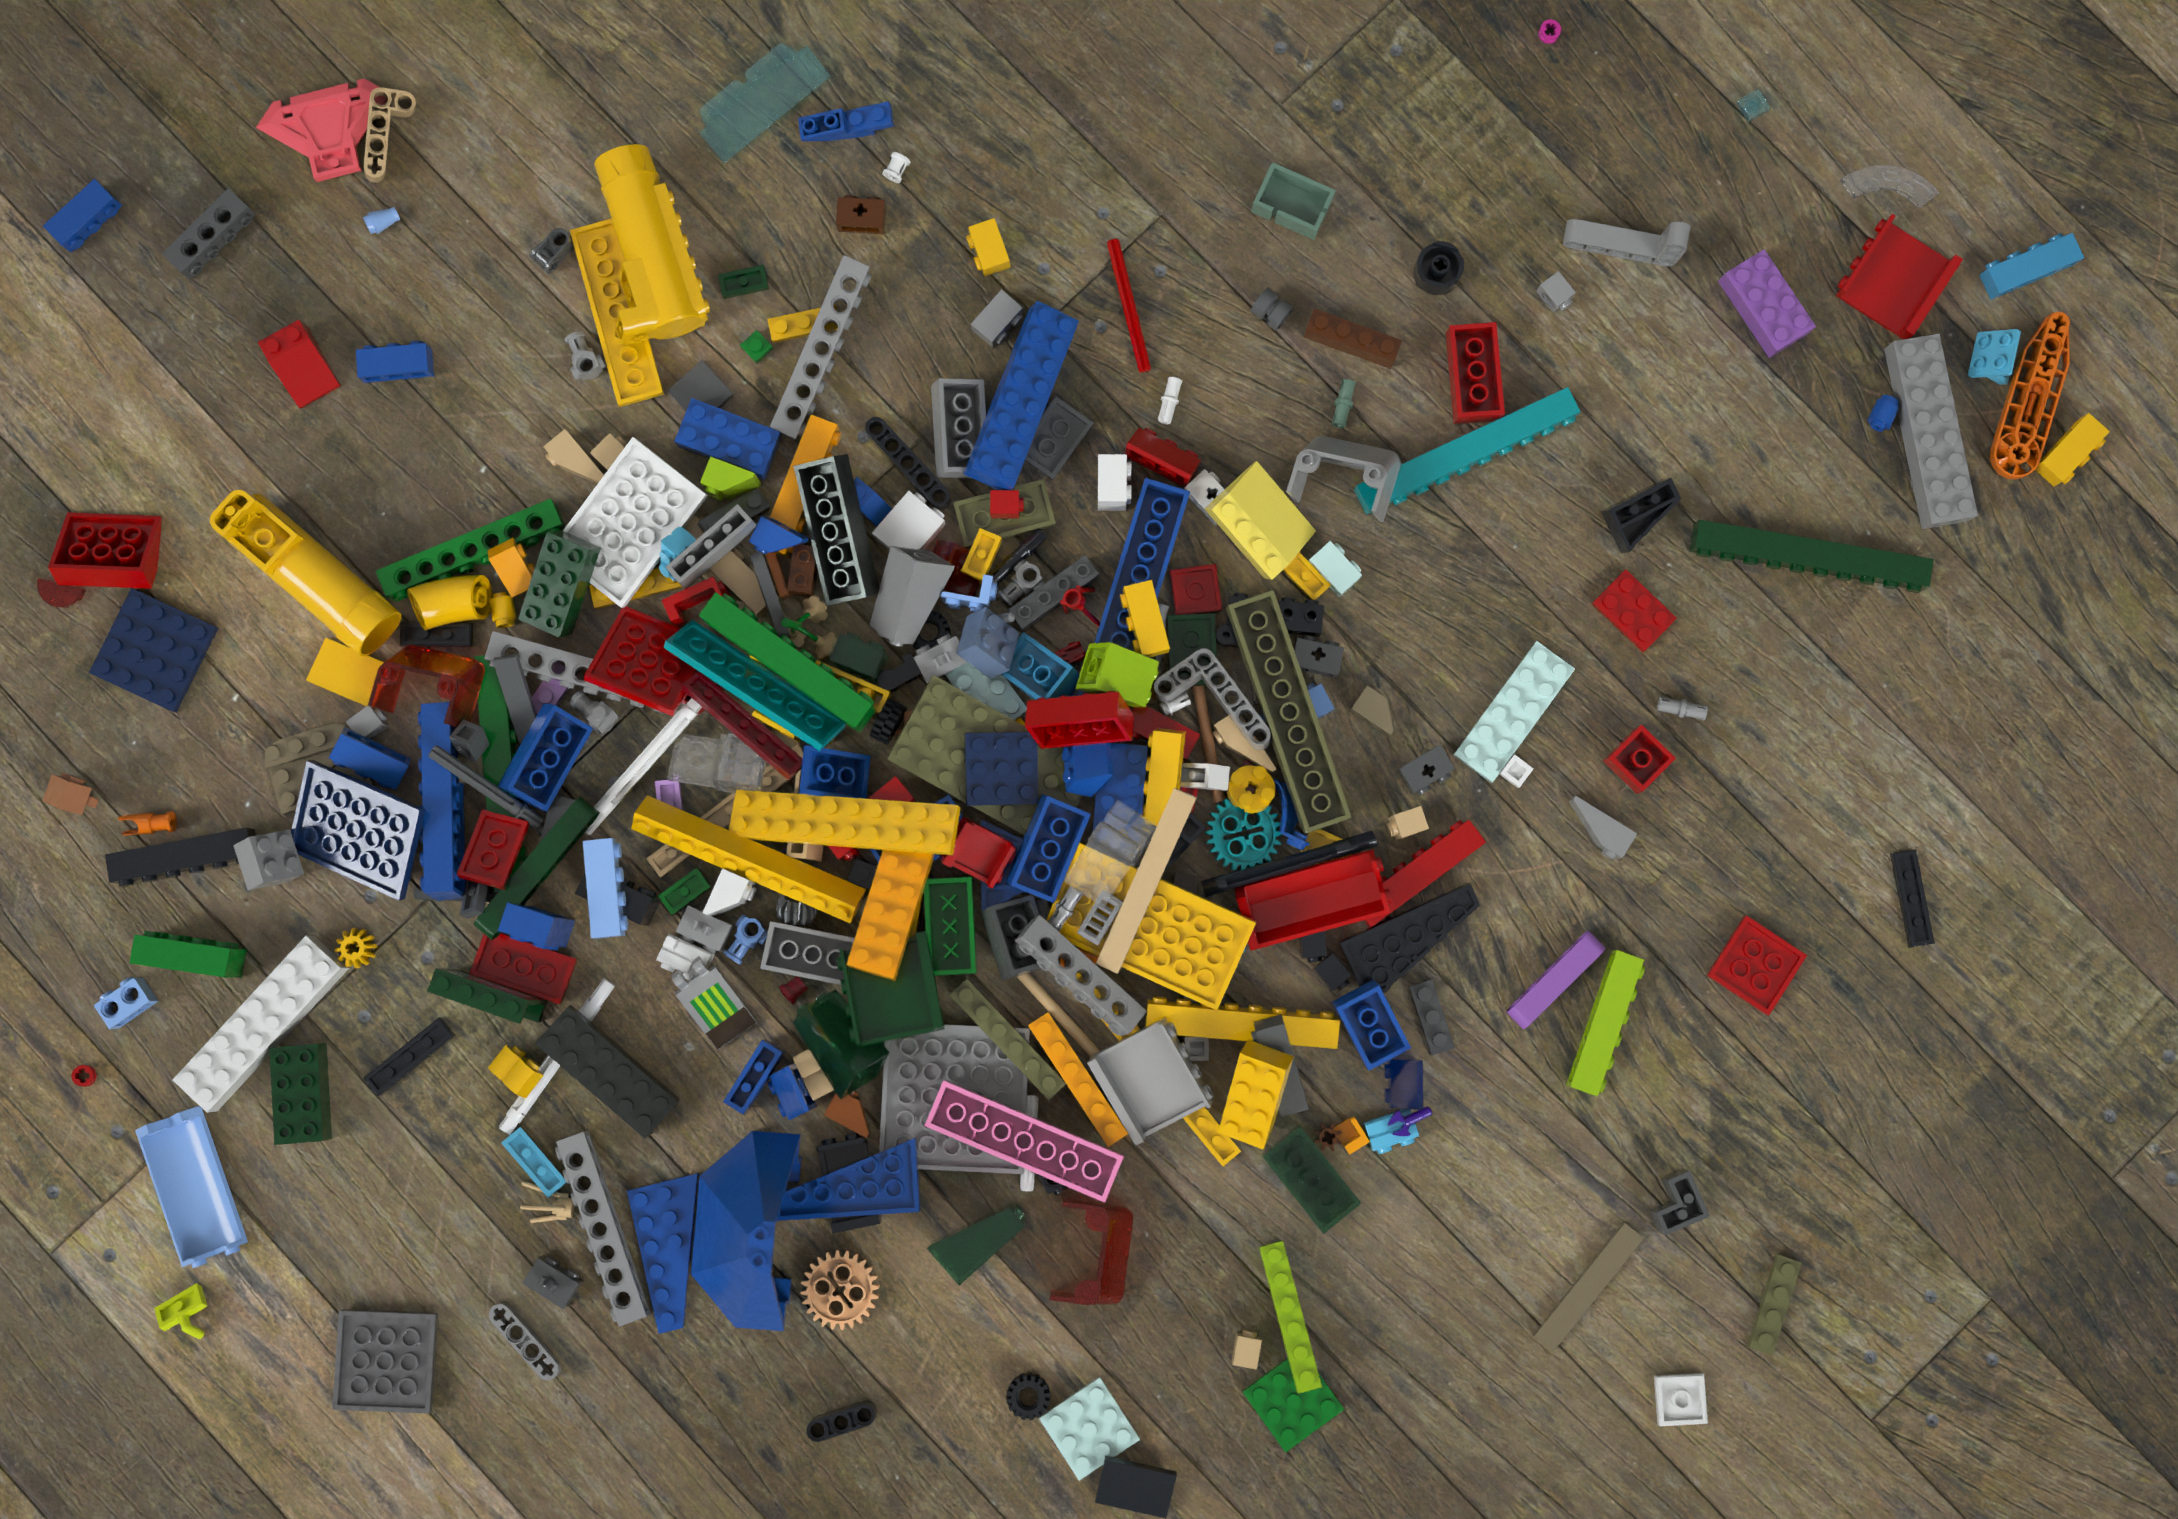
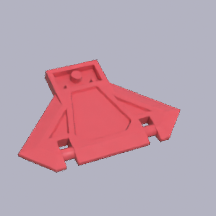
[256,78,387,182]

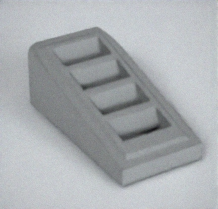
[1077,890,1123,945]

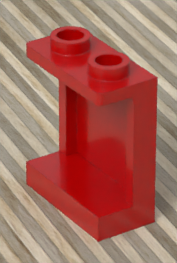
[661,576,731,628]
[939,816,1016,888]

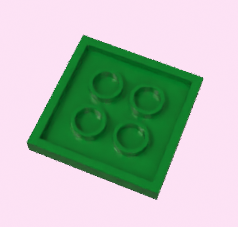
[1242,1357,1344,1453]

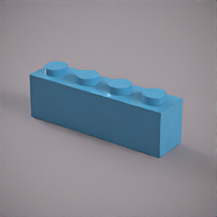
[1979,233,2084,300]

